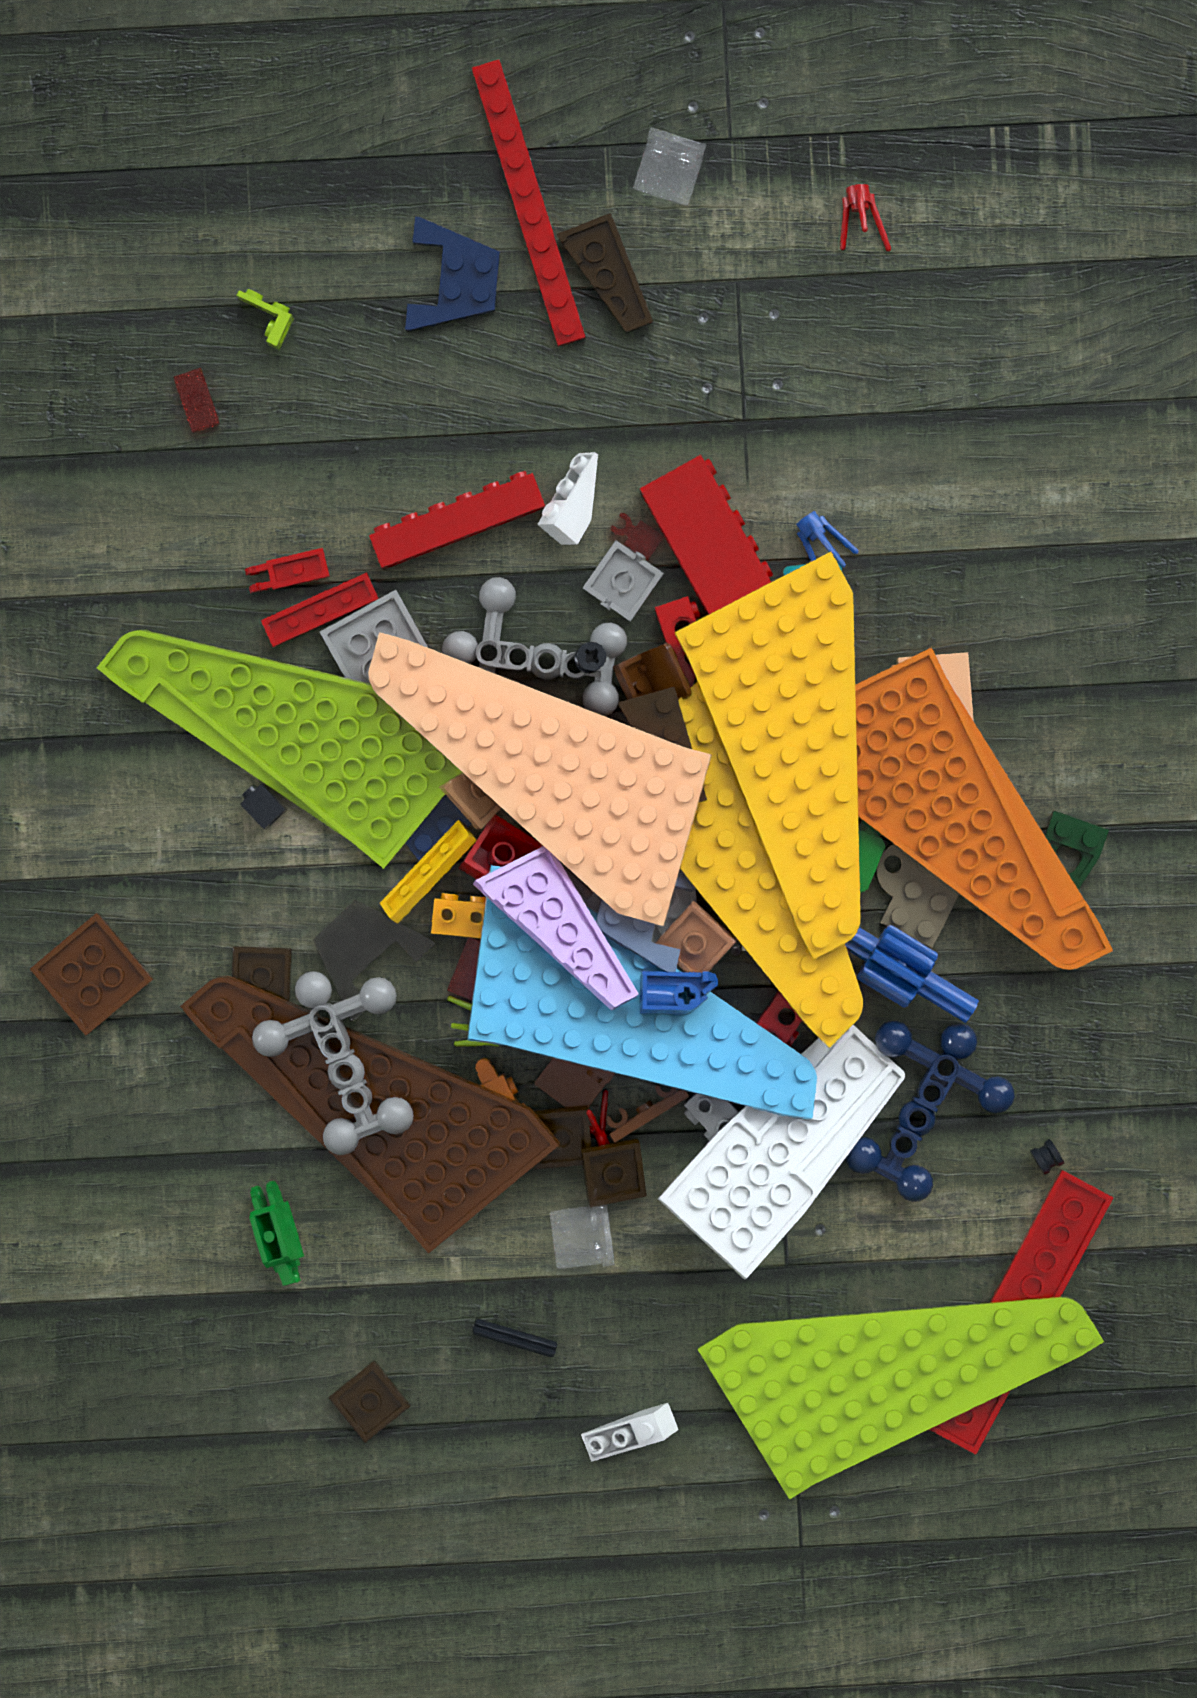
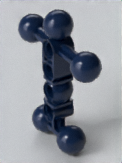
[845,1021,1015,1202]

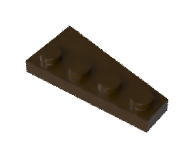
[557,213,653,333]

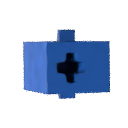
[640,971,718,1015]

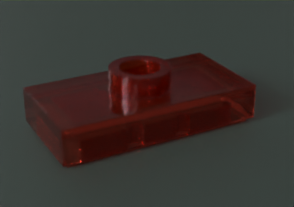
[173,367,221,433]

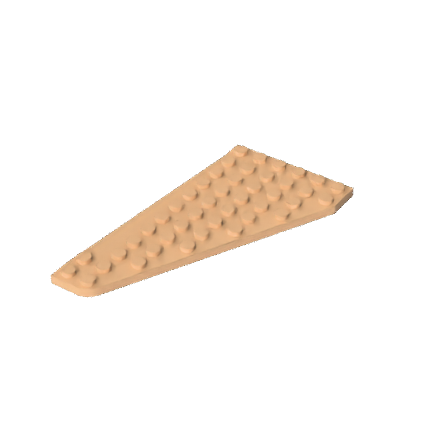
[369,632,712,926]

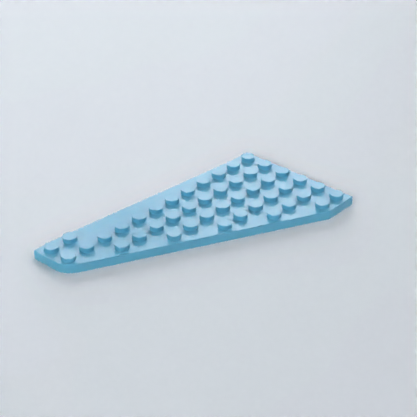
[467,865,817,1120]

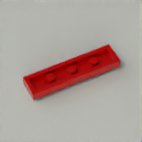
[261,572,379,647]

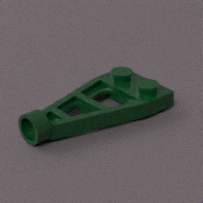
[1045,811,1109,889]

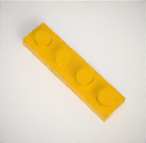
[380,820,477,924]

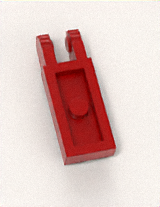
[245,548,330,593]

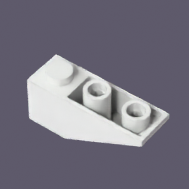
[537,452,598,545]
[581,1403,679,1462]

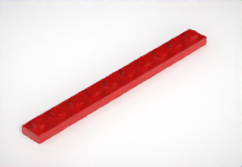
[472,59,586,347]

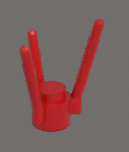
[840,184,891,251]

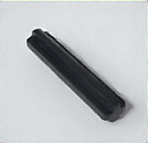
[472,1319,557,1357]

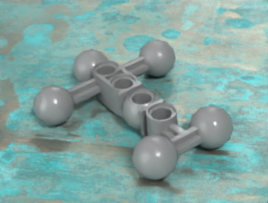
[442,577,627,716]
[252,971,414,1155]

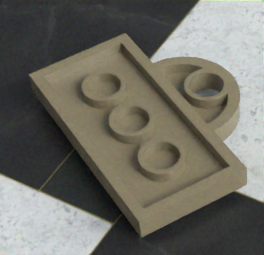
[876,844,959,949]

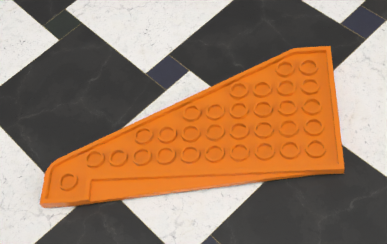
[855,647,1113,970]

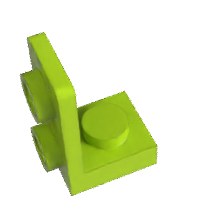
[236,289,294,350]

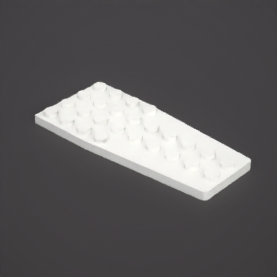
[658,1025,905,1279]

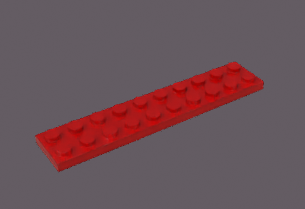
[929,1169,1114,1454]

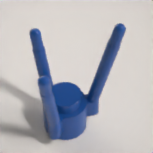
[796,511,859,568]

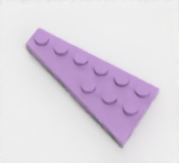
[473,846,639,1011]

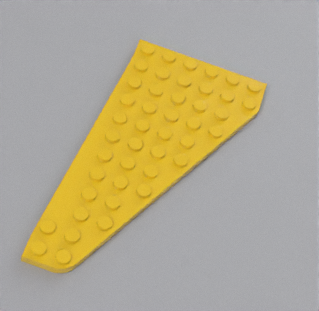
[675,552,861,960]
[678,681,863,1048]

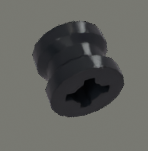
[574,642,606,674]
[1030,1139,1065,1175]

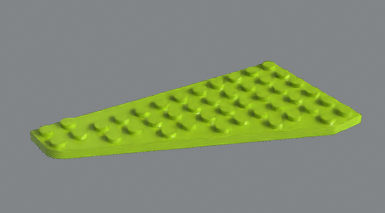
[97,630,462,869]
[698,1297,1104,1499]

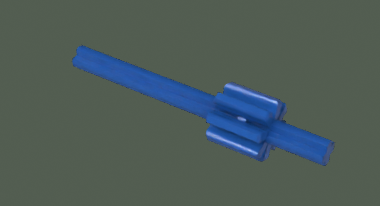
[845,925,979,1023]

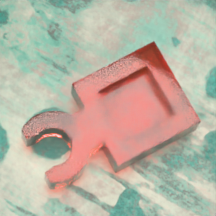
[610,513,664,561]

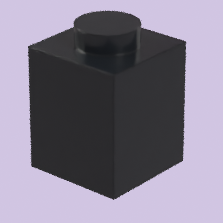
[240,784,287,830]

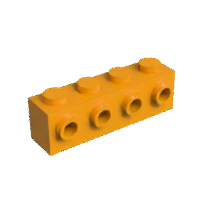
[431,893,486,938]

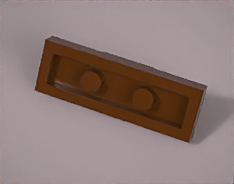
[606,1085,689,1143]

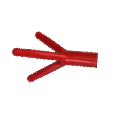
[586,1090,610,1146]

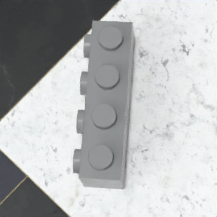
[684,1093,739,1141]

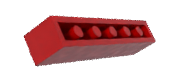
[369,471,545,570]

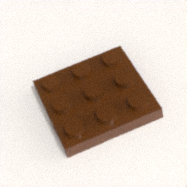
[30,913,154,1036]

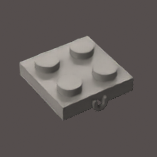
[583,540,664,622]

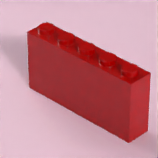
[639,455,773,615]

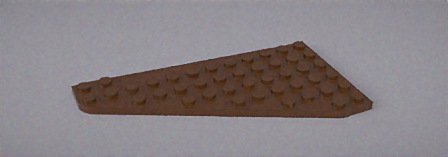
[180,976,560,1254]

